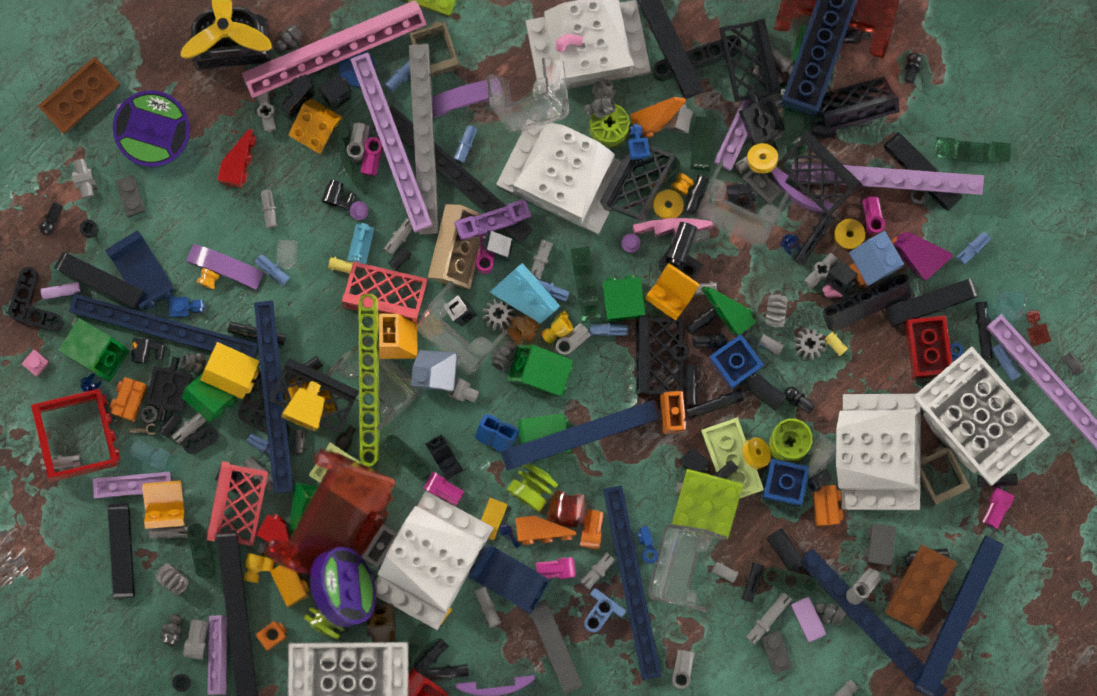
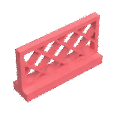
[342,261,428,324]
[207,461,268,546]

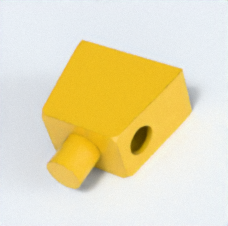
[281,381,325,432]

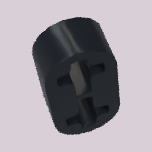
[183,427,218,454]

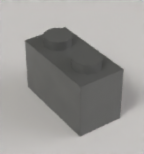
[864,524,896,566]
[362,525,398,569]

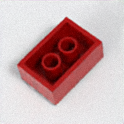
[904,315,952,380]

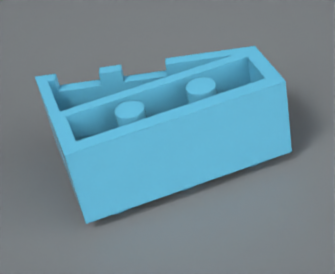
[490,263,560,323]

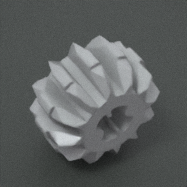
[766,294,788,327]
[483,298,515,331]
[793,328,826,361]
[155,563,189,595]

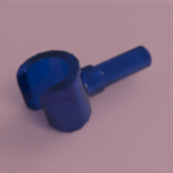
[499,524,520,548]

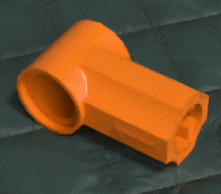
[580,510,604,550]

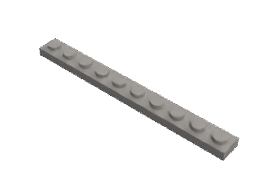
[409,44,439,235]

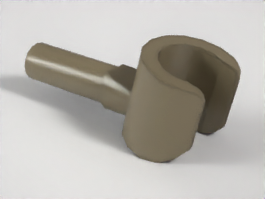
[129,423,156,436]

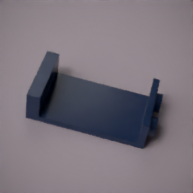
[105,230,176,311]
[468,544,551,614]

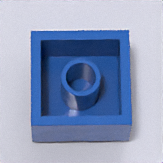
[708,334,764,390]
[762,459,810,507]

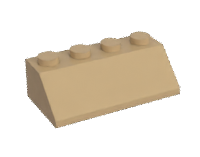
[428,205,481,289]

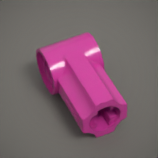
[360,137,384,177]
[862,196,885,237]
[476,234,495,275]
[423,472,464,506]
[982,487,1014,529]
[536,558,576,579]

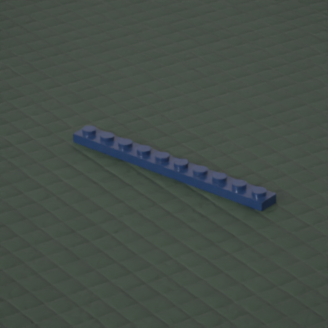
[69,294,258,359]
[254,301,293,494]
[603,485,661,680]
[802,549,948,696]

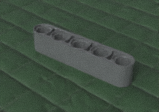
[530,599,583,695]

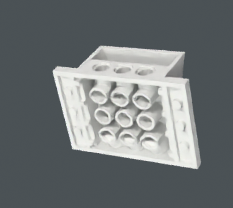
[526,0,651,94]
[496,118,621,235]
[913,347,1050,486]
[836,394,921,510]
[375,491,493,630]
[288,643,408,696]

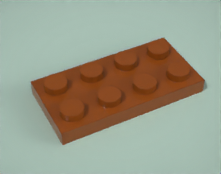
[38,57,121,135]
[885,544,957,631]

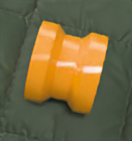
[670,173,694,196]
[196,268,220,290]

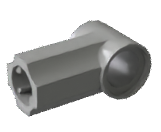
[347,123,371,163]
[555,323,591,357]
[846,568,881,605]
[183,619,209,660]
[671,650,695,690]

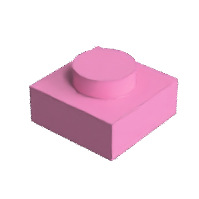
[22,350,50,377]

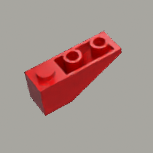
[217,129,256,188]

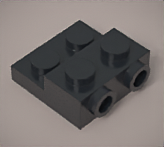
[281,74,316,121]

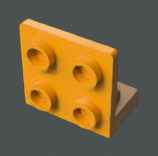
[289,98,343,154]
[645,264,700,320]
[142,481,185,529]

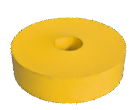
[747,143,778,173]
[653,190,684,219]
[834,219,865,250]
[742,437,771,469]

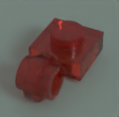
[1026,309,1051,347]

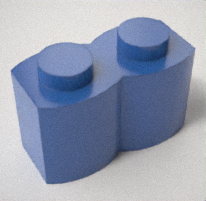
[475,414,519,452]

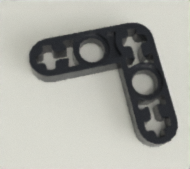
[8,267,64,332]
[238,371,291,437]

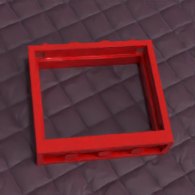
[31,389,121,483]

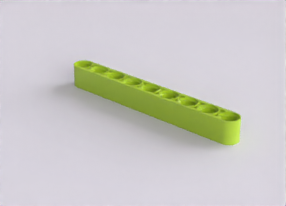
[358,294,380,467]

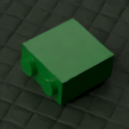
[602,275,645,322]
[182,373,238,423]

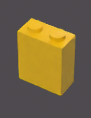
[200,342,260,399]

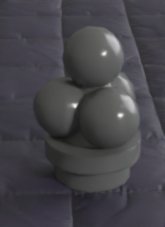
[275,24,303,52]
[583,96,615,119]
[492,340,515,371]
[181,353,208,374]
[815,602,847,626]
[160,614,183,646]

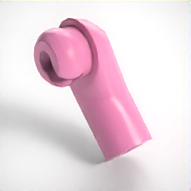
[555,34,583,52]
[822,285,843,298]

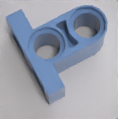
[584,588,626,633]

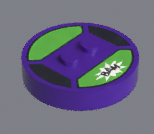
[113,90,190,168]
[310,547,376,627]

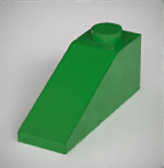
[701,286,756,336]

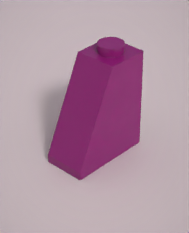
[893,232,953,281]

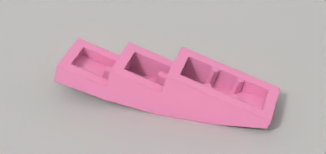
[632,218,713,237]

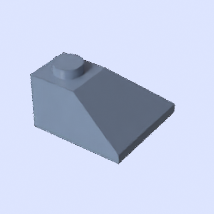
[411,350,458,391]

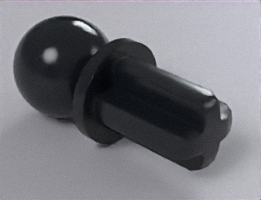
[904,53,922,84]
[39,202,63,235]
[692,333,727,349]
[784,386,815,413]

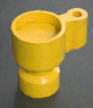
[542,310,573,344]
[243,553,275,583]

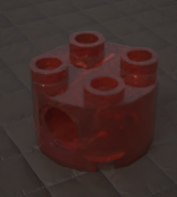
[547,491,588,528]

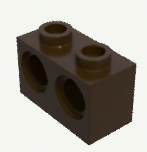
[367,603,396,643]

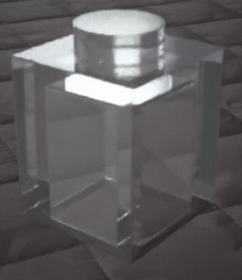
[277,240,299,269]

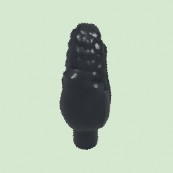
[843,29,870,44]
[334,425,356,452]

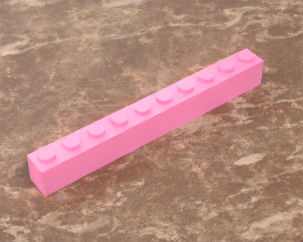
[242,0,427,98]

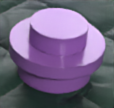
[350,201,368,220]
[621,234,641,253]

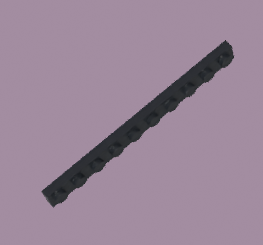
[389,105,533,244]

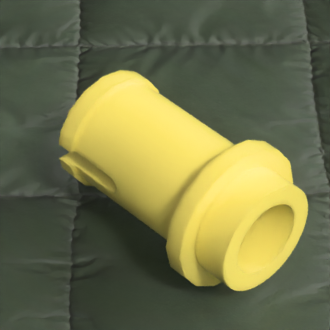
[328,257,353,274]
[824,332,848,356]

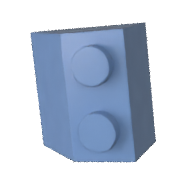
[849,231,904,286]

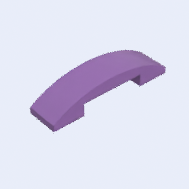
[432,78,503,118]
[769,167,834,214]
[454,199,532,240]
[186,244,264,290]
[456,676,534,696]

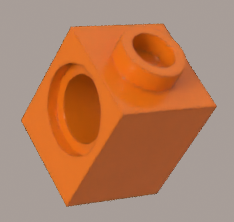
[255,621,288,651]

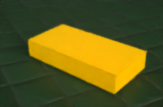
[481,498,508,541]

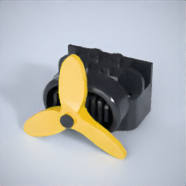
[181,0,272,70]

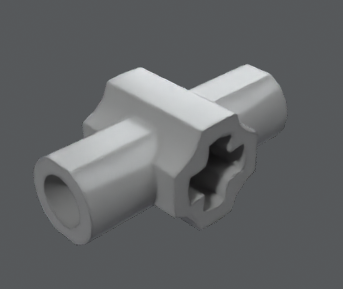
[257,93,276,133]
[72,159,95,199]
[804,253,839,289]
[447,378,480,403]

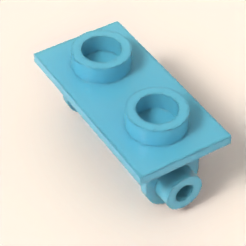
[348,223,375,264]

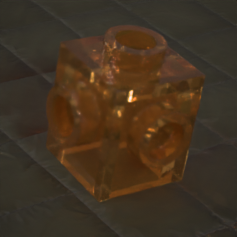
[506,314,540,345]

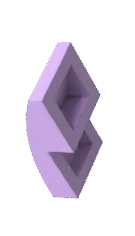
[791,597,826,643]

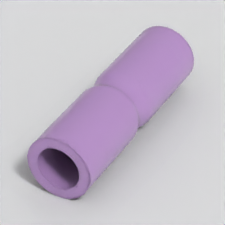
[41,282,81,300]

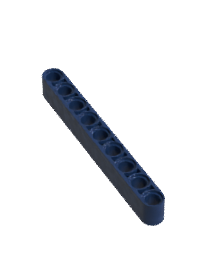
[500,400,662,471]
[913,535,1004,696]

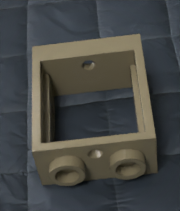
[409,22,460,78]
[920,446,970,506]

